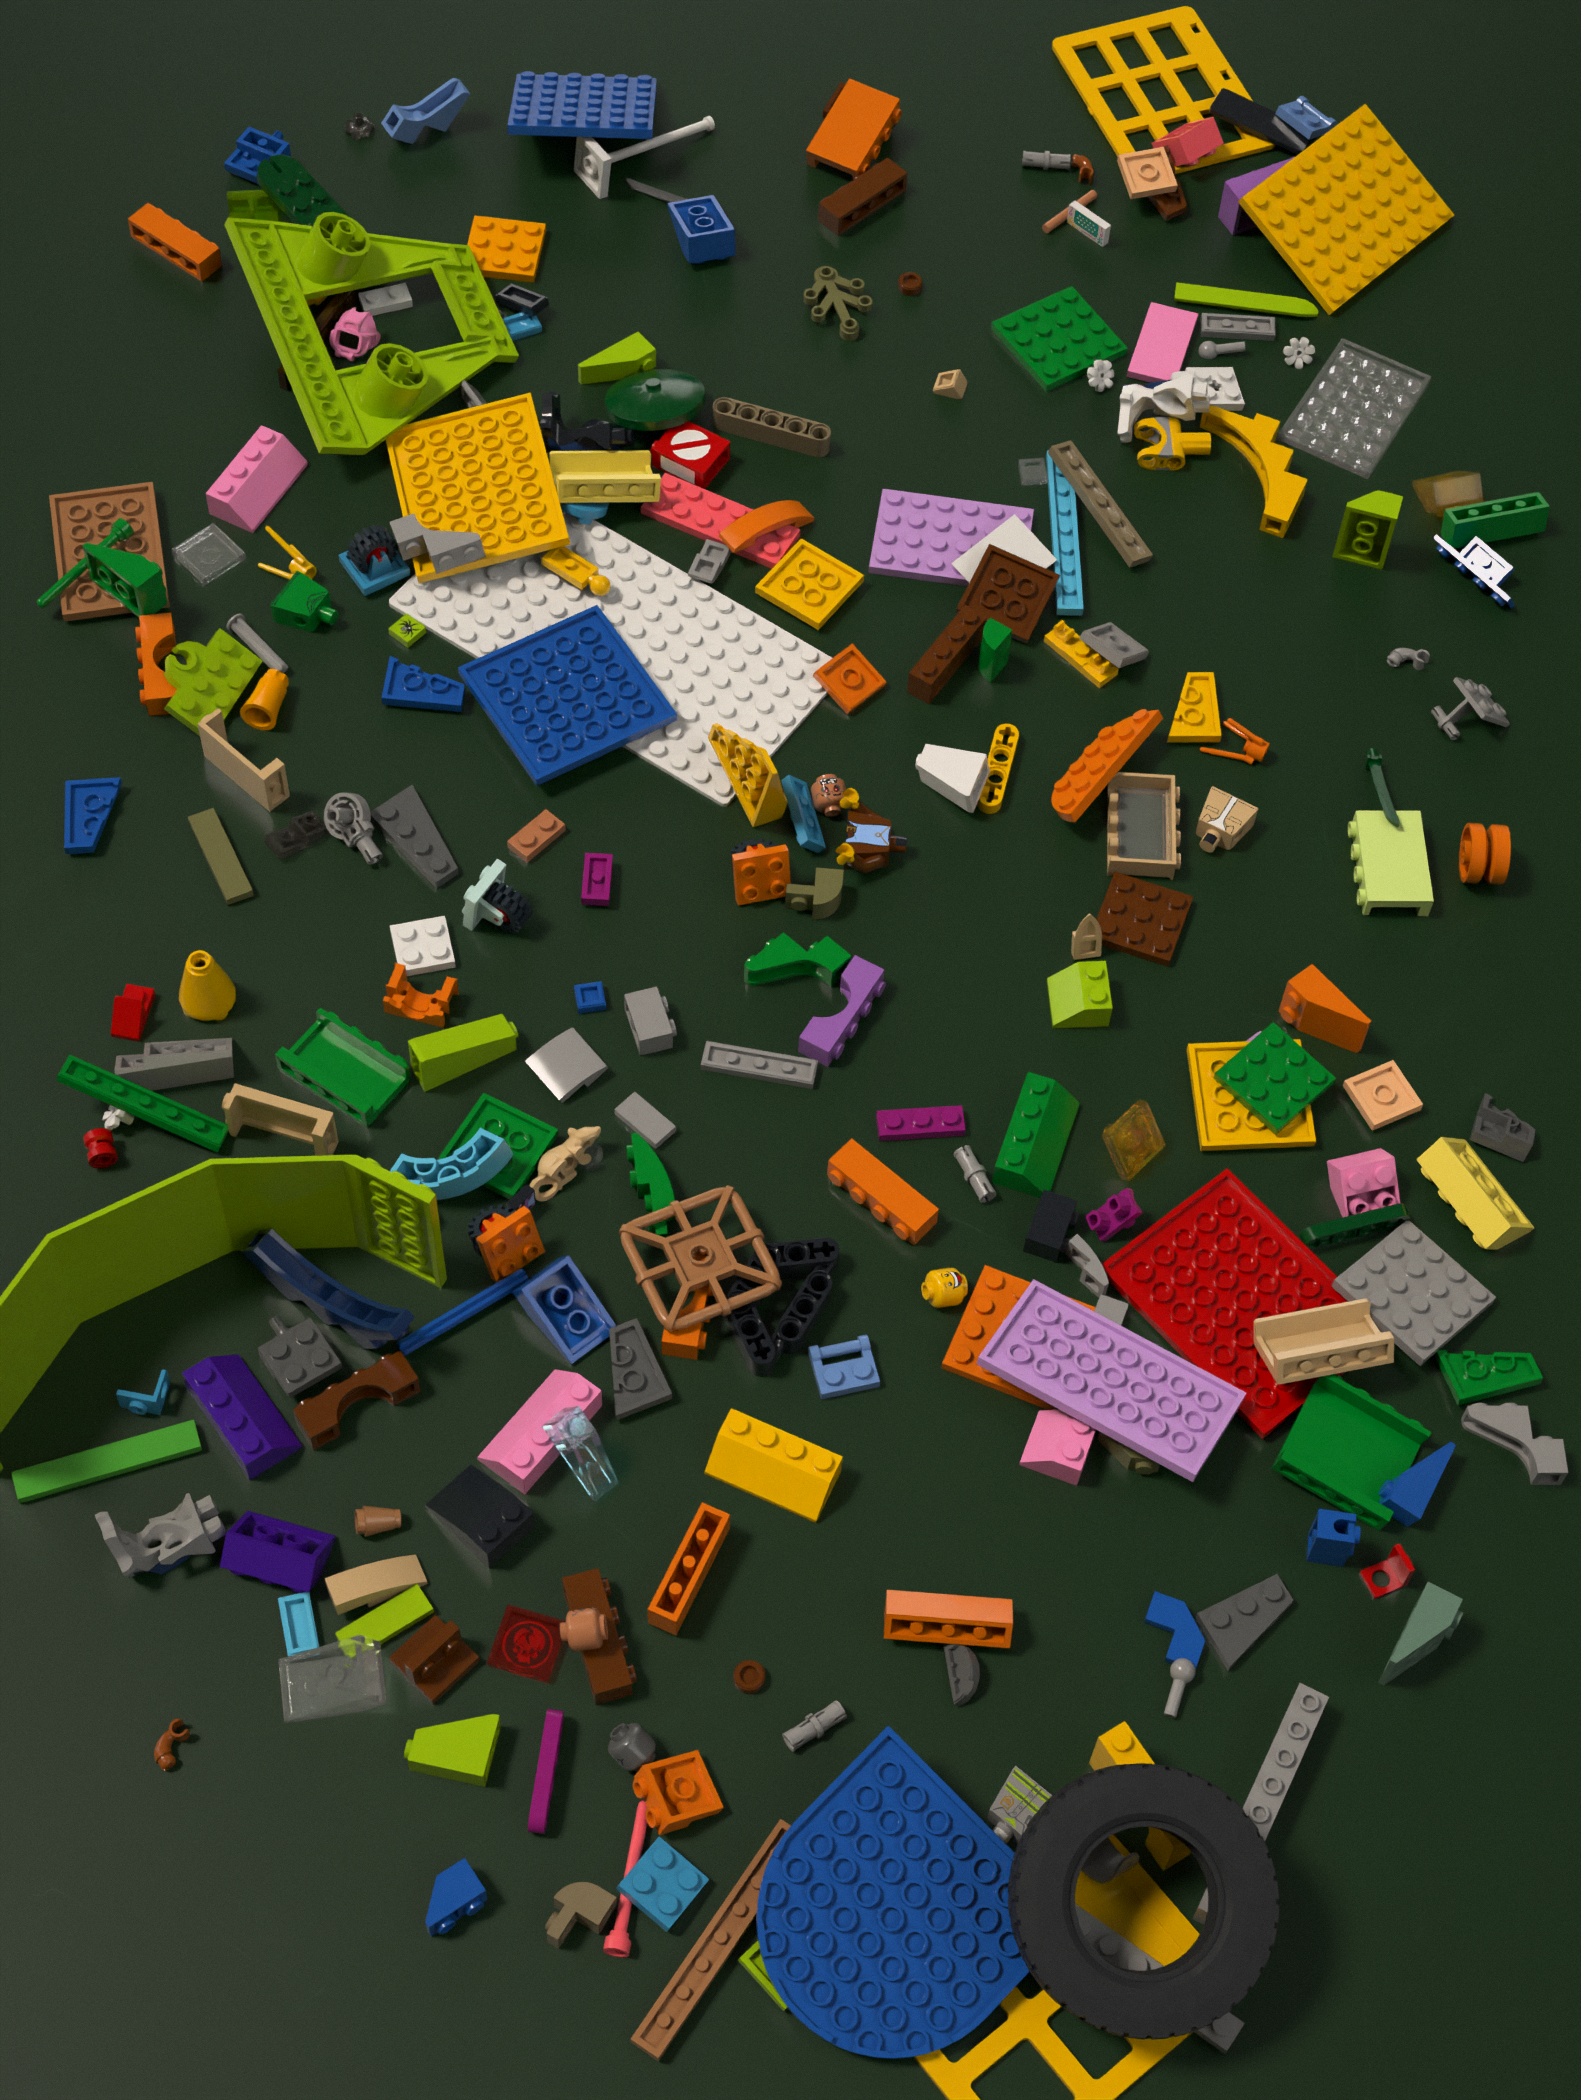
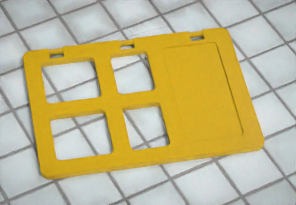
[914,1834,1200,2100]

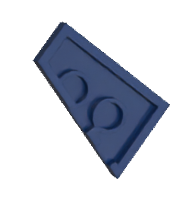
[381,656,466,712]
[64,777,122,854]

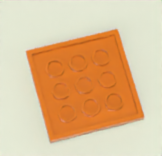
[941,1265,1096,1410]

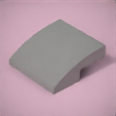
[525,1027,609,1103]

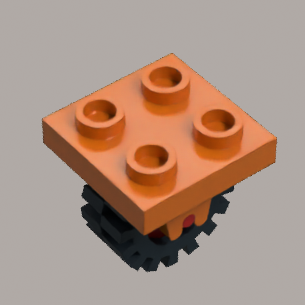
[731,838,791,906]
[467,1205,545,1283]

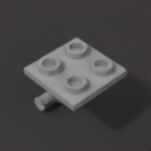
[1431,677,1510,740]

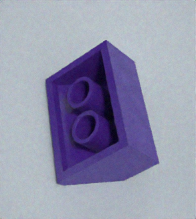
[220,1510,336,1592]

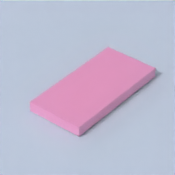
[1127,302,1198,382]

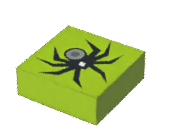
[388,613,426,648]

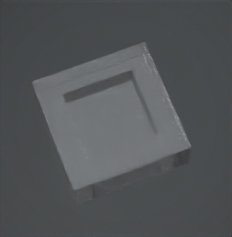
[1018,458,1048,485]

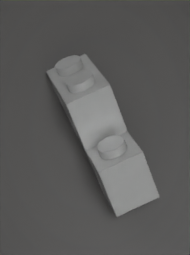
[390,514,486,574]
[1461,1403,1568,1485]

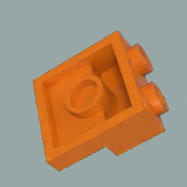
[633,1750,724,1835]

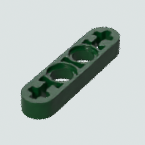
[1300,1203,1411,1250]

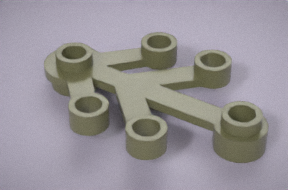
[803,266,872,341]

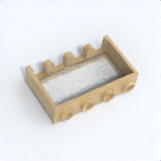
[1107,772,1181,880]

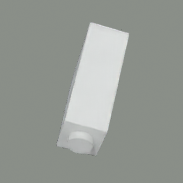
[915,744,990,813]

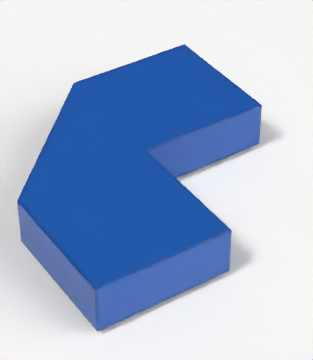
[1144,1591,1205,1670]

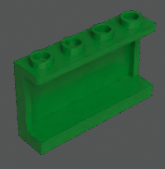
[275,1008,411,1128]

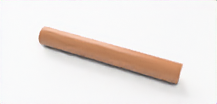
[1042,190,1097,233]

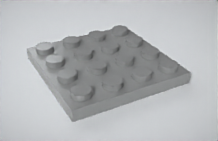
[1331,1220,1496,1366]

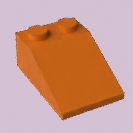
[1279,964,1371,1053]

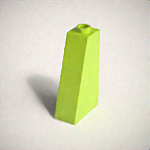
[408,1014,519,1092]

